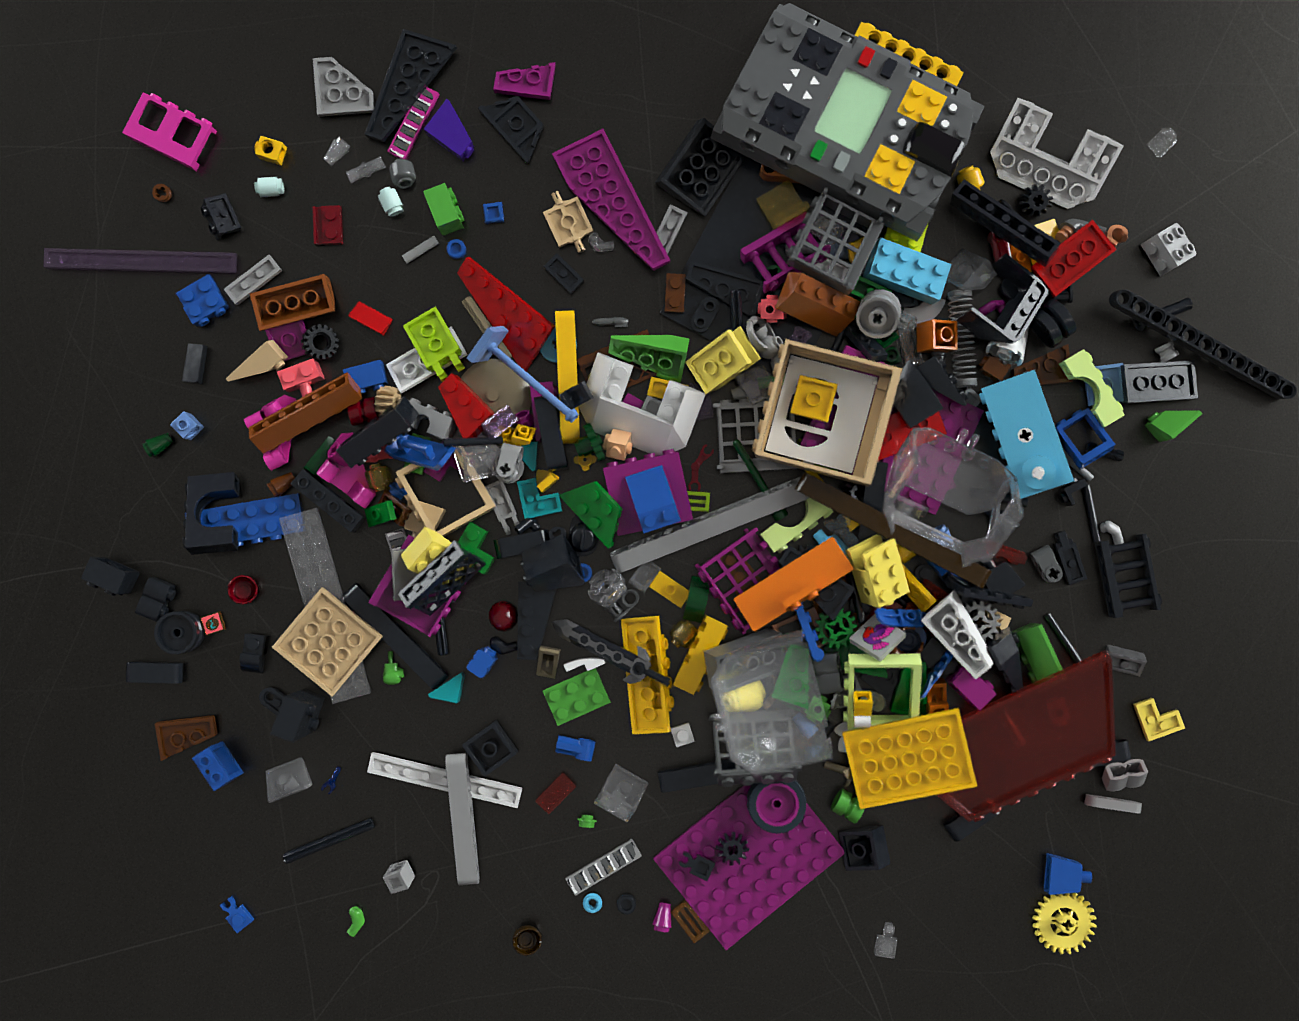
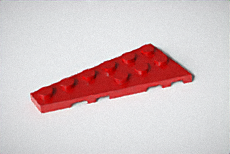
[457,257,555,372]

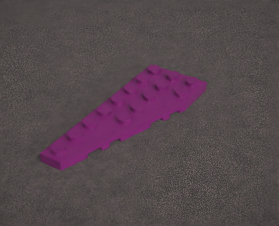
[552,129,670,271]

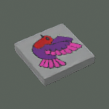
[849,614,906,662]

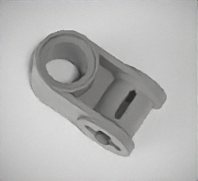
[496,443,524,482]

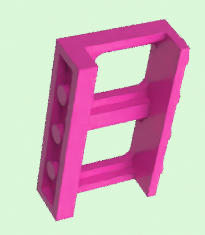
[122,92,217,171]

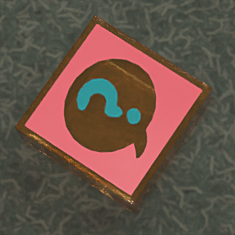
[200,611,226,636]

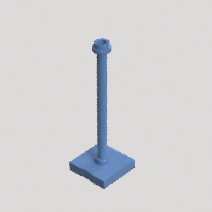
[467,326,579,423]

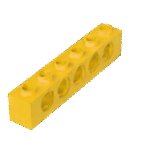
[855,22,964,86]

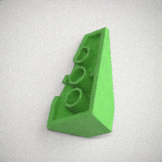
[608,335,689,382]

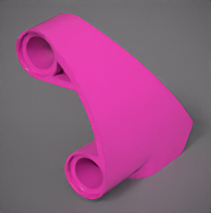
[244,394,296,471]
[316,432,376,509]

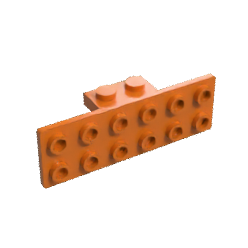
[734,537,854,632]

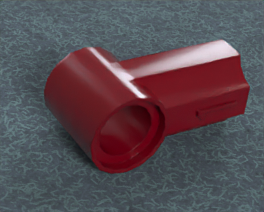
[987,231,1012,262]

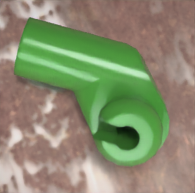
[347,906,365,937]

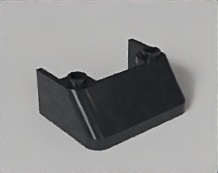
[956,253,1048,344]

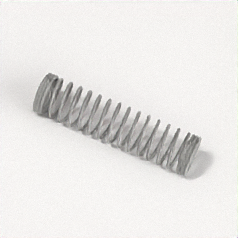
[947,290,977,388]

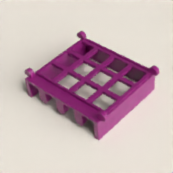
[694,527,781,635]

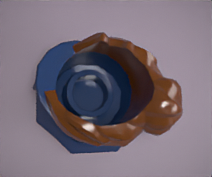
[889,627,927,654]

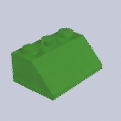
[1012,623,1067,686]

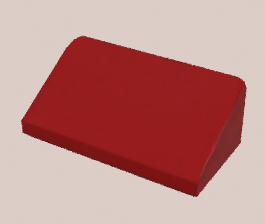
[348,301,393,336]

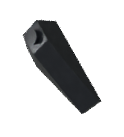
[988,627,1026,709]

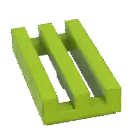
[687,491,710,512]

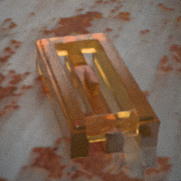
[671,900,710,944]

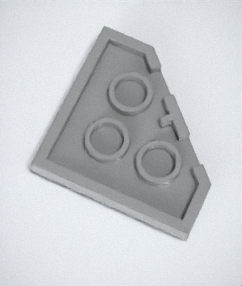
[313,57,375,117]

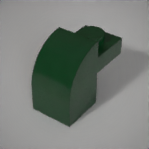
[683,576,709,623]

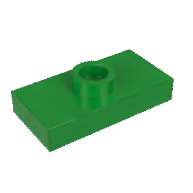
[364,500,396,527]

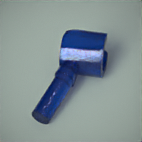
[321,766,341,794]

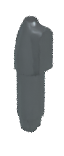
[592,317,628,327]

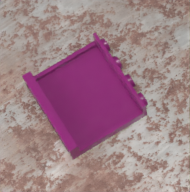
[603,449,693,536]
[368,535,467,637]

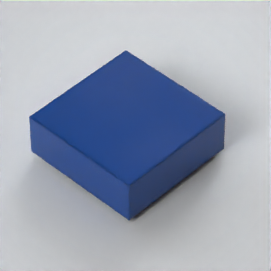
[483,202,504,224]

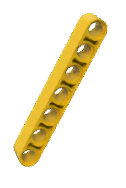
[555,310,580,444]

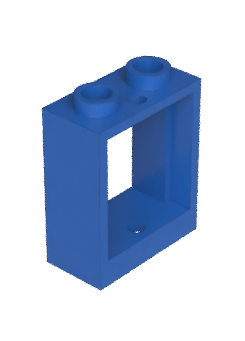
[1055,408,1116,470]
[192,741,244,791]

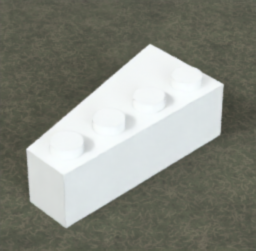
[921,590,994,679]

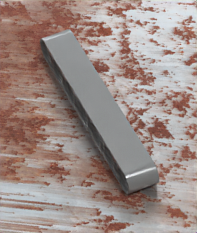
[446,753,479,885]

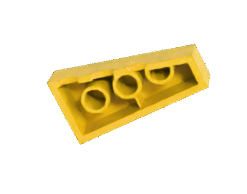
[672,614,728,695]

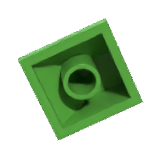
[1144,411,1203,442]

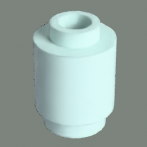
[254,177,284,197]
[378,187,403,217]

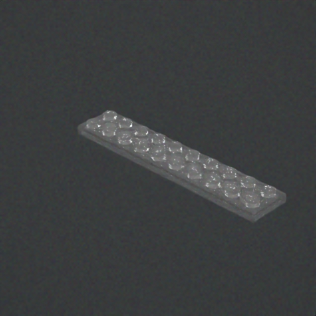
[279,508,371,704]

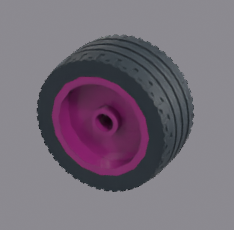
[747,781,807,834]

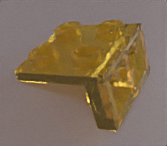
[757,180,811,230]

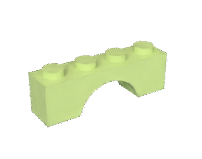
[1059,349,1124,428]
[759,498,834,553]

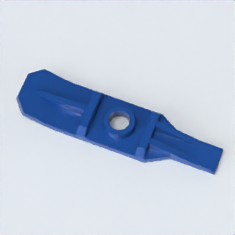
[874,608,926,628]
[920,649,953,700]

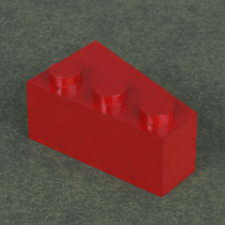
[438,373,497,438]

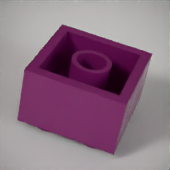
[944,664,996,711]

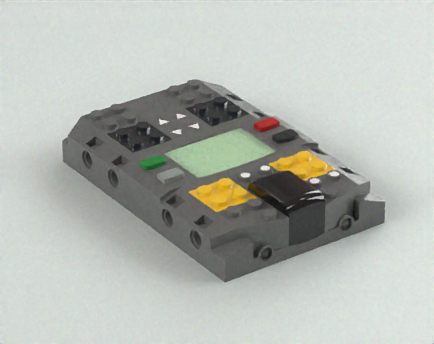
[711,3,984,241]

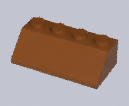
[775,272,860,336]
[250,274,335,331]

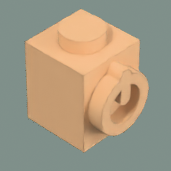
[602,429,633,461]

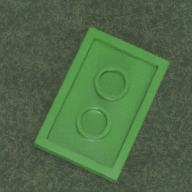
[542,668,611,726]

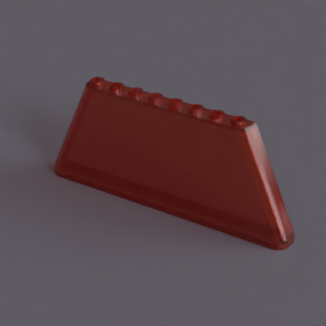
[936,651,1116,822]

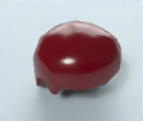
[228,575,258,605]
[489,601,518,632]

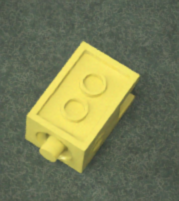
[685,326,761,394]
[846,534,910,608]

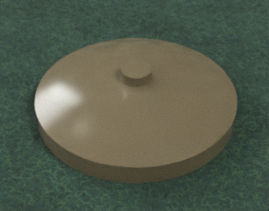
[461,359,532,435]

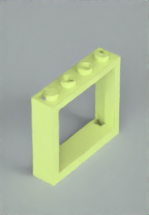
[843,654,922,730]

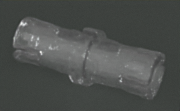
[346,156,386,183]

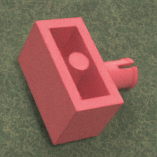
[277,358,325,397]

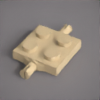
[543,191,594,253]

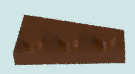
[1012,344,1073,386]
[155,715,218,761]

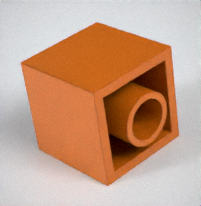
[916,319,958,353]

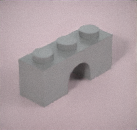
[408,398,457,440]

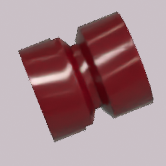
[347,397,380,426]

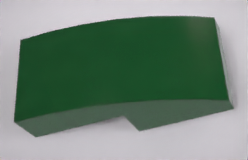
[303,436,336,479]

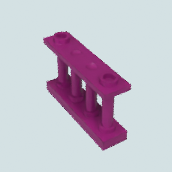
[740,212,831,293]

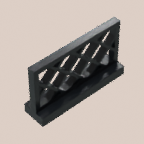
[398,540,486,616]

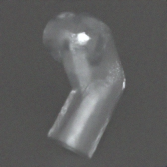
[588,232,615,252]

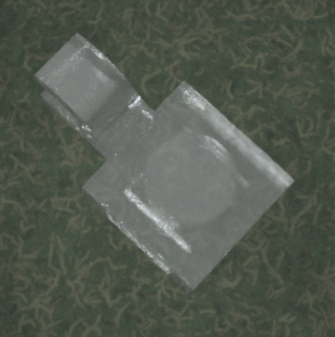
[874,922,897,959]

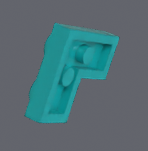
[517,478,563,519]

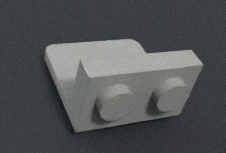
[1140,223,1196,277]

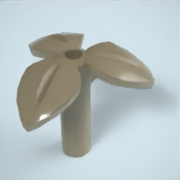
[824,761,853,787]

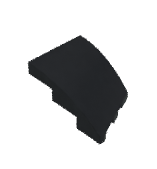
[892,360,943,429]

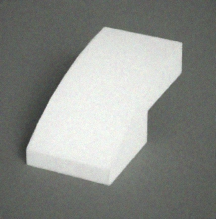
[564,657,606,672]

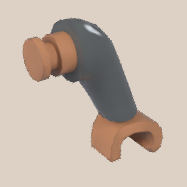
[1055,218,1128,248]

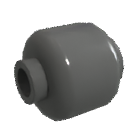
[389,158,416,189]

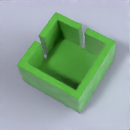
[423,183,465,236]

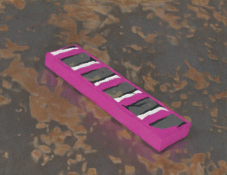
[387,87,439,160]

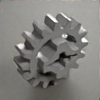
[965,600,1001,642]

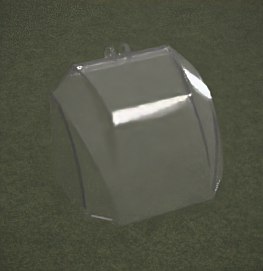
[710,630,832,775]

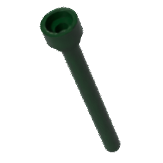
[733,439,788,521]

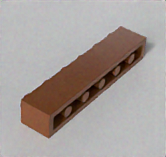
[249,372,362,454]

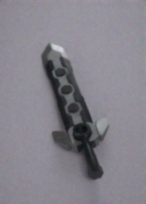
[552,619,671,687]

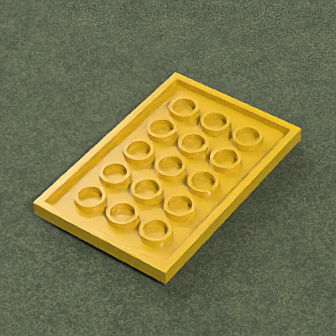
[842,708,977,809]

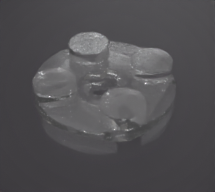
[588,568,627,607]

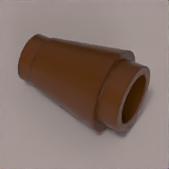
[267,472,295,497]

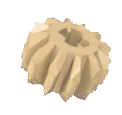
[374,386,401,416]

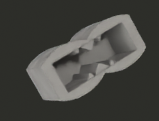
[1102,759,1148,791]

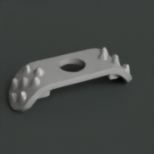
[830,690,886,712]

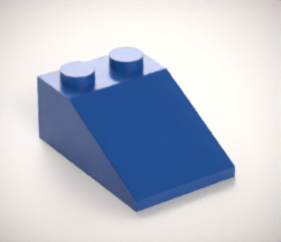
[625,465,681,533]

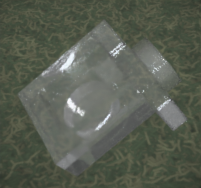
[1146,127,1177,158]

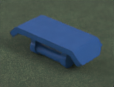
[384,434,456,471]

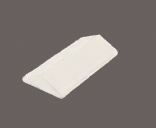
[386,326,467,394]

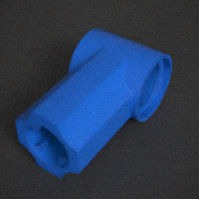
[555,735,596,761]

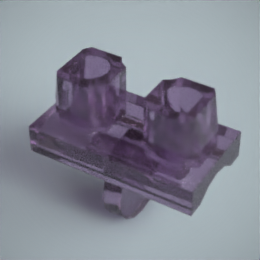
[481,404,519,440]

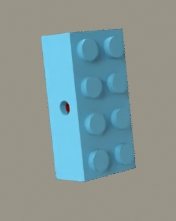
[863,238,952,305]

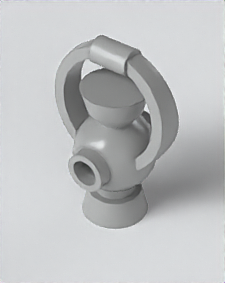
[746,316,783,370]

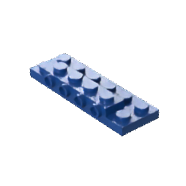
[185,493,306,546]

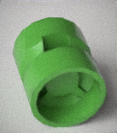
[830,788,865,824]

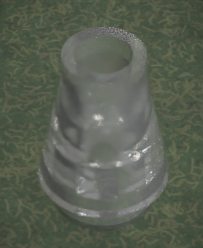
[323,136,351,166]

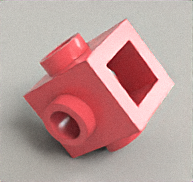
[758,295,787,323]

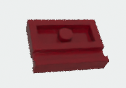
[312,205,343,246]

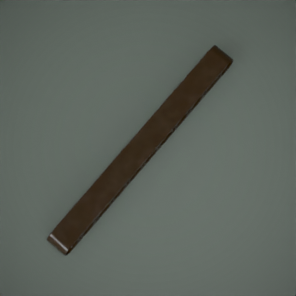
[795,472,992,589]

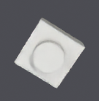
[671,722,695,747]

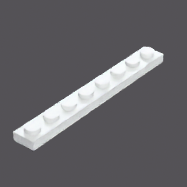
[367,752,522,808]

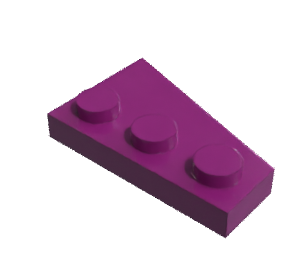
[493,62,556,100]

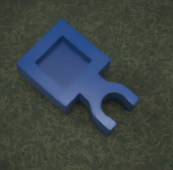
[219,896,254,933]

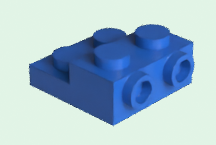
[176,274,230,327]

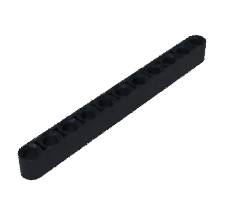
[1109,289,1297,399]

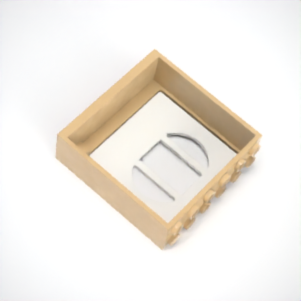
[752,339,902,487]

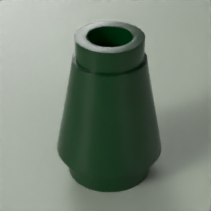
[142,433,174,457]

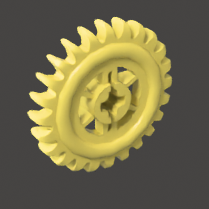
[1032,893,1097,954]

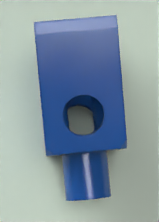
[1044,853,1092,895]

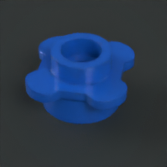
[389,482,407,499]

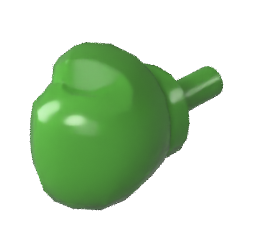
[383,651,404,685]

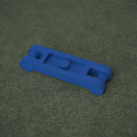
[795,602,824,662]

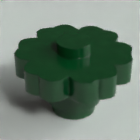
[574,423,606,462]

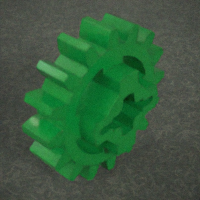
[814,608,857,649]

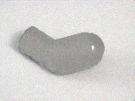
[1100,521,1124,545]

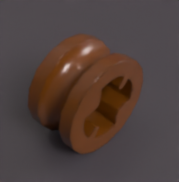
[152,184,172,202]

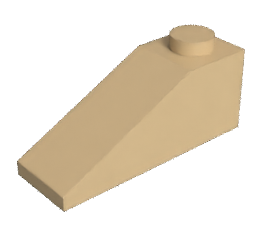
[226,340,288,381]

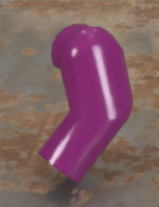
[978,300,1006,316]

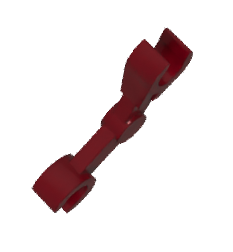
[688,444,714,492]

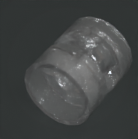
[810,210,843,246]

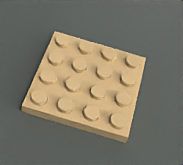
[272,587,383,697]

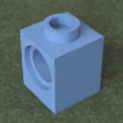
[170,411,204,440]

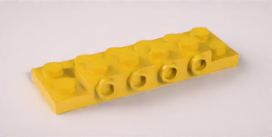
[621,616,674,734]

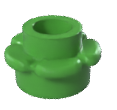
[578,815,597,828]

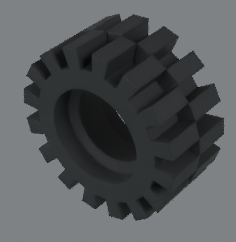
[301,324,339,360]

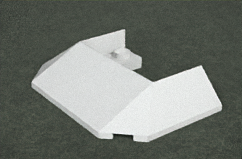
[990,98,1124,209]
[579,352,706,456]

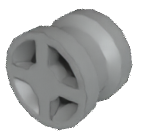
[1155,341,1179,362]

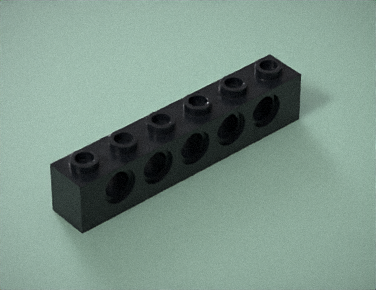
[950,180,1061,267]

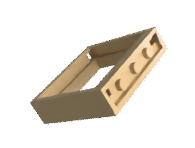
[395,446,496,537]

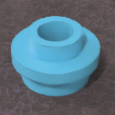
[583,893,602,913]

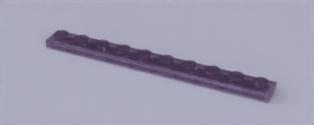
[44,248,237,273]

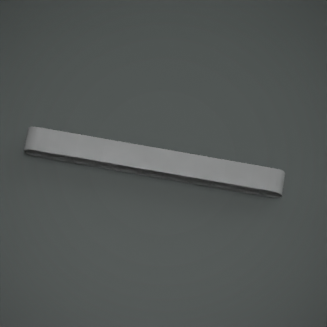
[610,477,809,573]

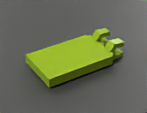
[403,306,465,382]

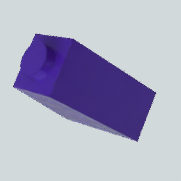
[424,99,474,161]

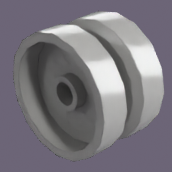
[856,289,901,338]

